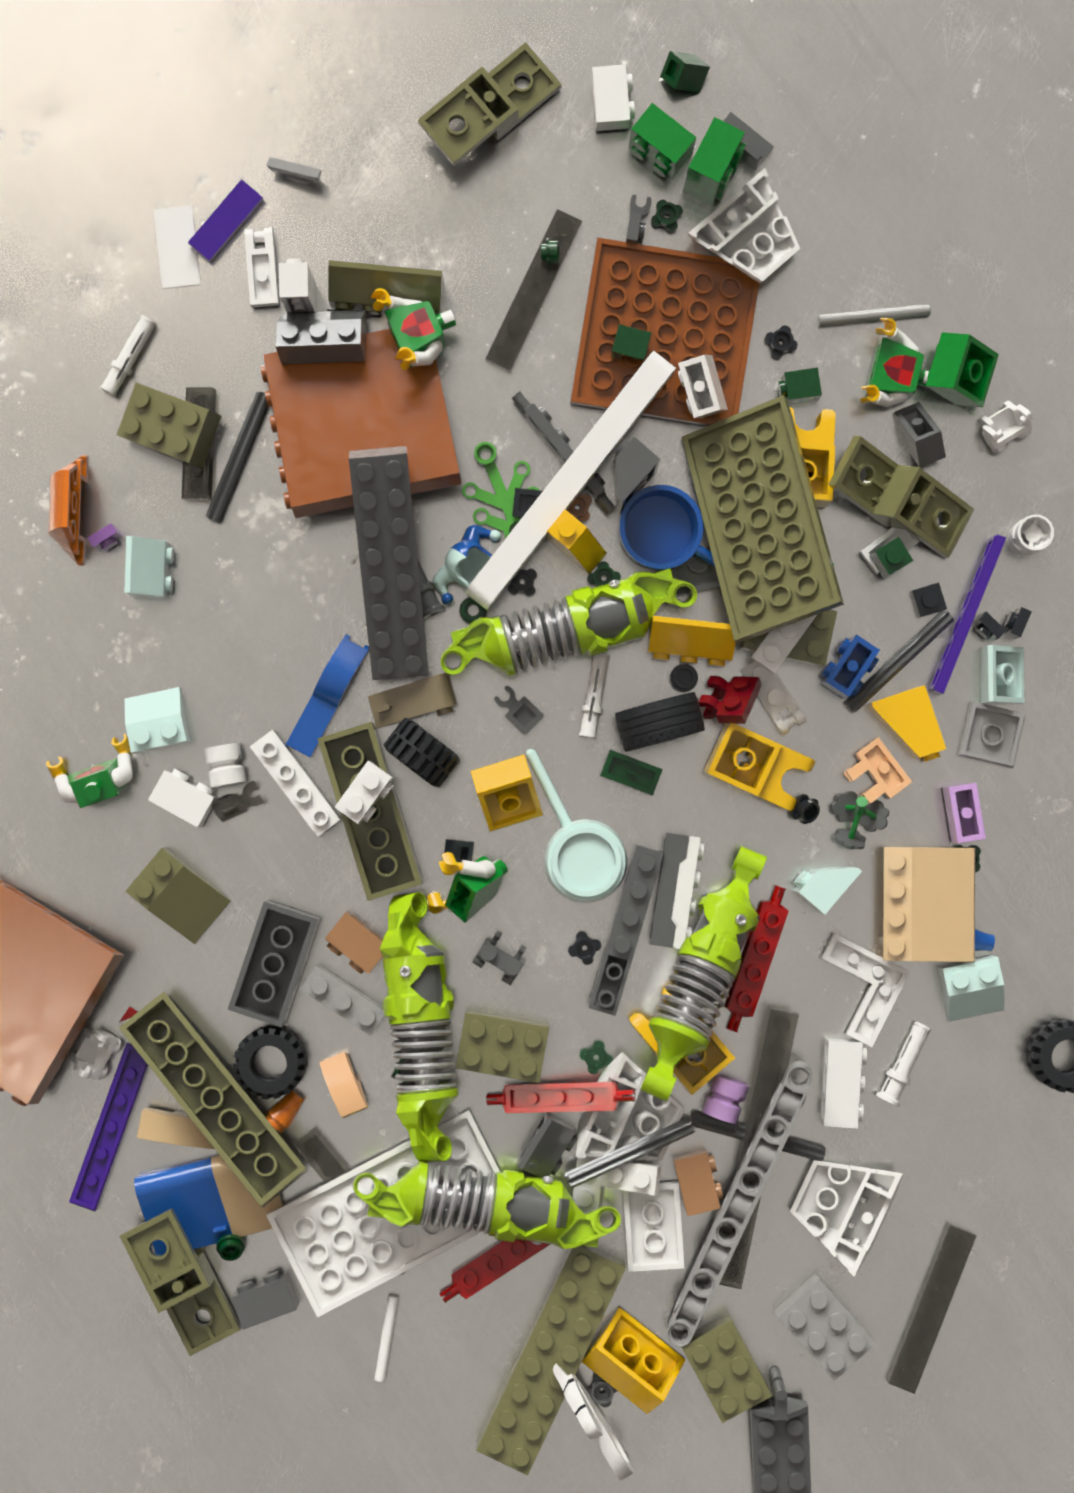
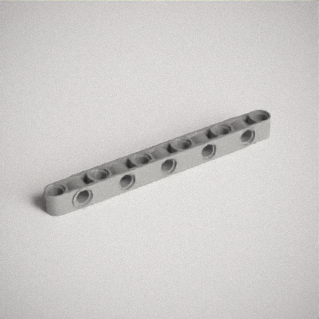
[667,1061,813,1347]

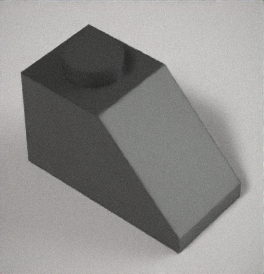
[894,402,946,467]

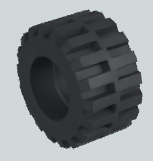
[383,718,460,788]
[1027,1019,1074,1093]
[233,1025,307,1100]

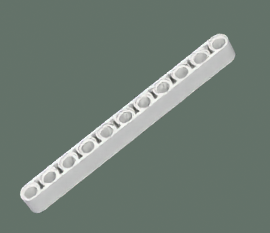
[465,351,676,610]

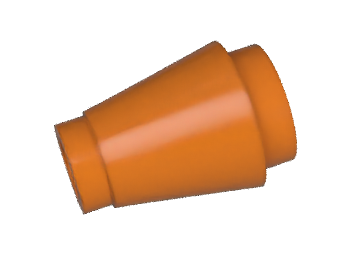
[266,1091,305,1133]

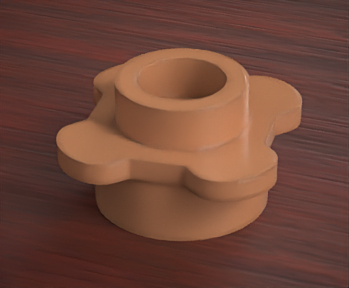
[567,494,592,522]

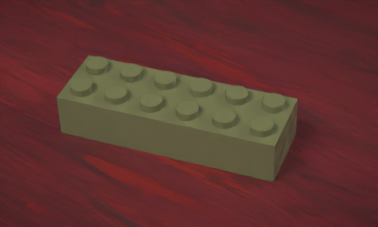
[317,722,423,901]

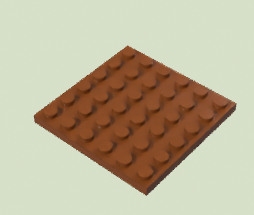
[570,237,759,426]

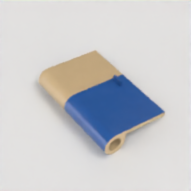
[134,1155,283,1255]

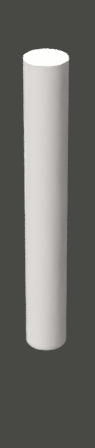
[374,1295,399,1382]

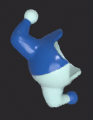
[432,525,501,605]

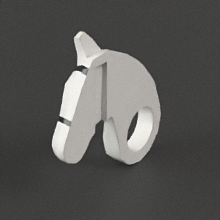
[553,1363,634,1480]

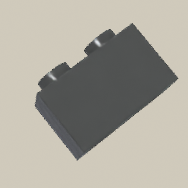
[231,1271,299,1330]

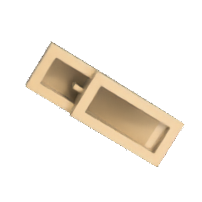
[137,1107,215,1149]

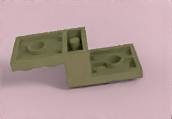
[417,42,561,166]
[828,435,974,558]
[120,1208,242,1356]

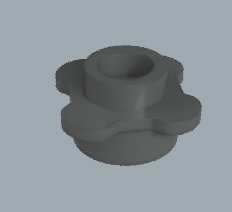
[587,1374,617,1408]

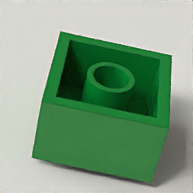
[629,103,697,179]
[926,332,999,407]

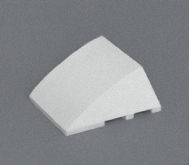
[687,168,800,283]
[576,1052,685,1161]
[790,1160,903,1277]

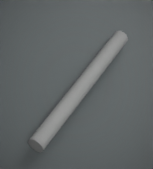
[818,304,931,326]

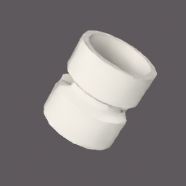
[1009,515,1054,555]
[204,743,247,788]

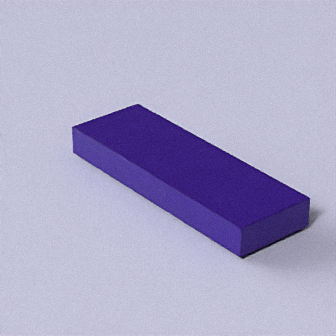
[188,179,263,262]

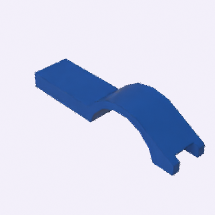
[286,634,369,758]

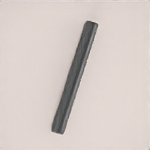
[206,391,268,523]
[845,610,954,713]
[689,1111,826,1161]
[565,1118,695,1188]

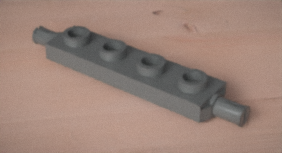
[511,391,616,515]

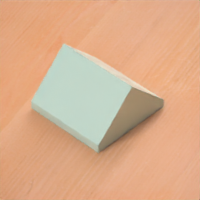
[980,645,1025,704]

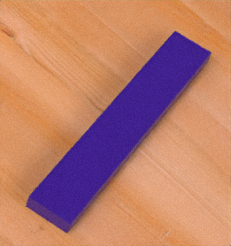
[929,534,1006,696]
[69,1042,149,1212]

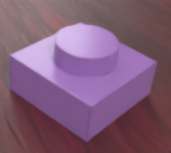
[87,523,122,551]

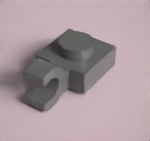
[626,195,651,244]

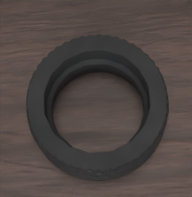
[615,692,705,752]

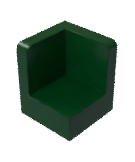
[660,51,710,92]
[611,324,651,360]

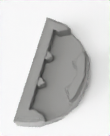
[266,157,322,184]

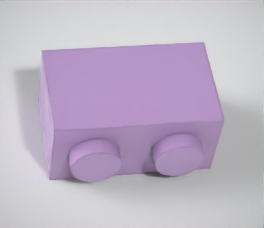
[942,783,986,843]

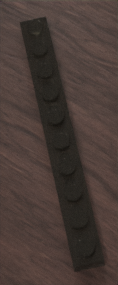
[719,1007,799,1289]

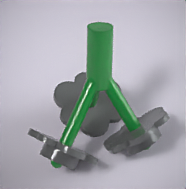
[832,791,889,849]

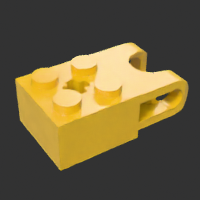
[790,407,835,508]
[703,723,816,811]
[629,984,735,1095]

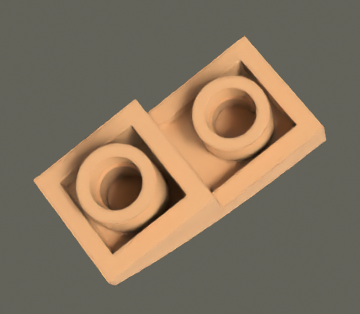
[319,1052,368,1118]

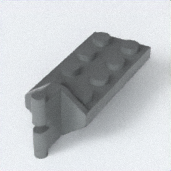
[750,1367,811,1493]

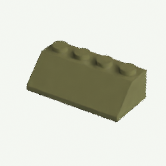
[328,260,444,315]

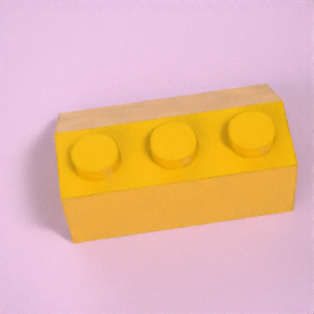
[647,616,736,667]
[582,1307,685,1414]

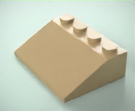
[883,847,975,962]

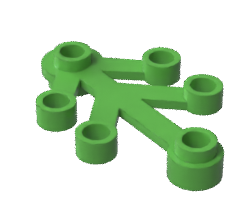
[462,442,540,538]

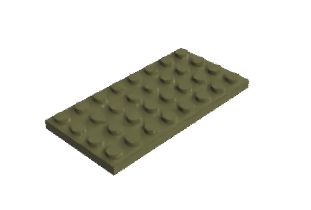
[682,395,844,643]

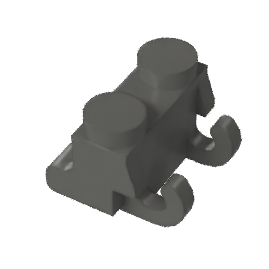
[472,931,526,986]

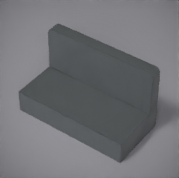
[724,112,774,171]

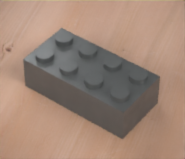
[228,900,321,1028]

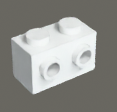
[592,65,635,131]
[678,355,728,418]
[335,761,394,824]
[148,768,218,827]

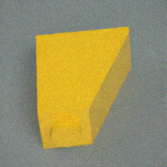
[546,509,607,574]
[867,685,946,762]

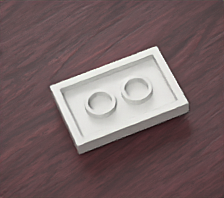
[623,1181,684,1272]

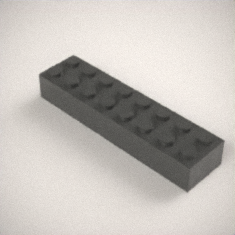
[349,446,429,680]

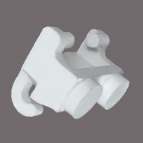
[979,401,1033,453]
[69,1028,121,1080]

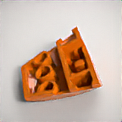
[48,455,88,566]

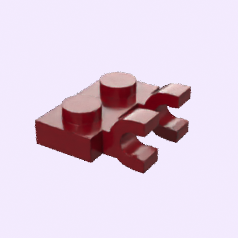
[698,676,762,724]

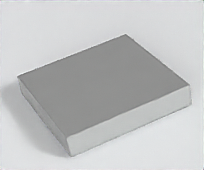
[957,701,1026,768]

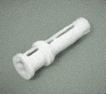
[875,1021,931,1107]

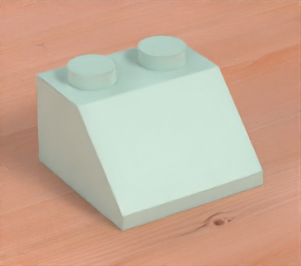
[124,536,174,599]
[125,687,192,753]
[792,866,862,915]
[937,955,1004,1022]

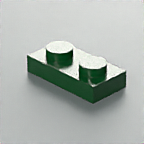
[600,750,663,796]

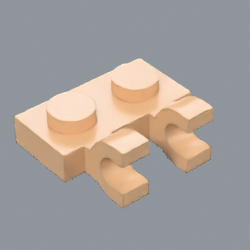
[842,737,912,804]

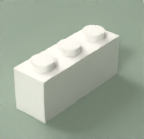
[279,258,316,312]
[820,1038,867,1129]

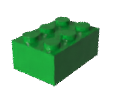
[683,117,746,206]

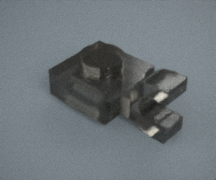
[211,780,265,822]

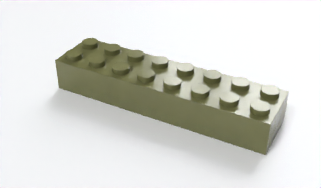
[119,992,308,1208]
[476,1245,626,1476]

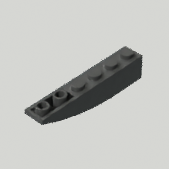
[588,844,664,1016]

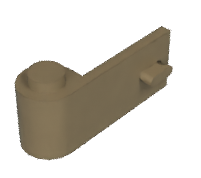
[368,673,458,728]

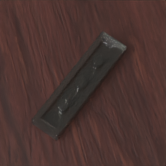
[181,387,216,500]

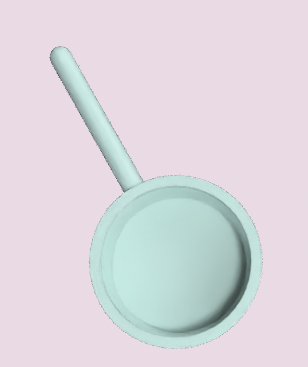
[526,749,628,903]

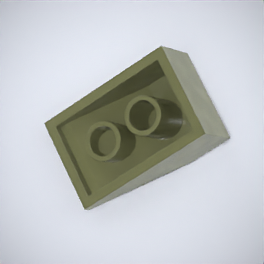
[125,847,231,944]

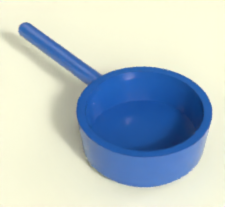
[619,485,715,569]

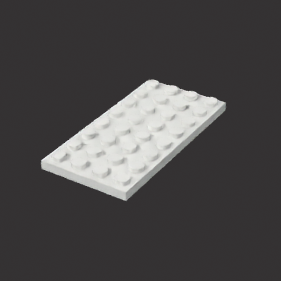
[266,1109,500,1318]

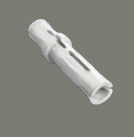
[100,315,157,397]
[579,654,610,739]

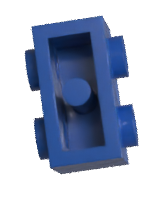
[821,634,880,699]

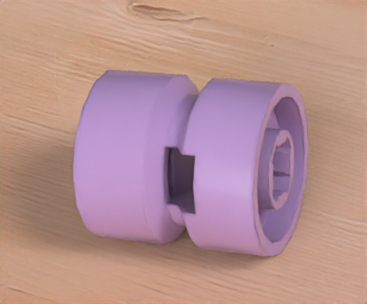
[702,1074,749,1124]

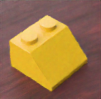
[471,755,543,832]

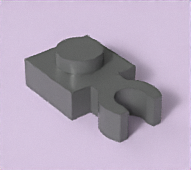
[494,686,544,735]

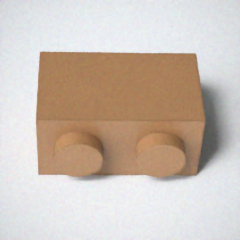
[325,911,383,974]
[673,1149,724,1216]

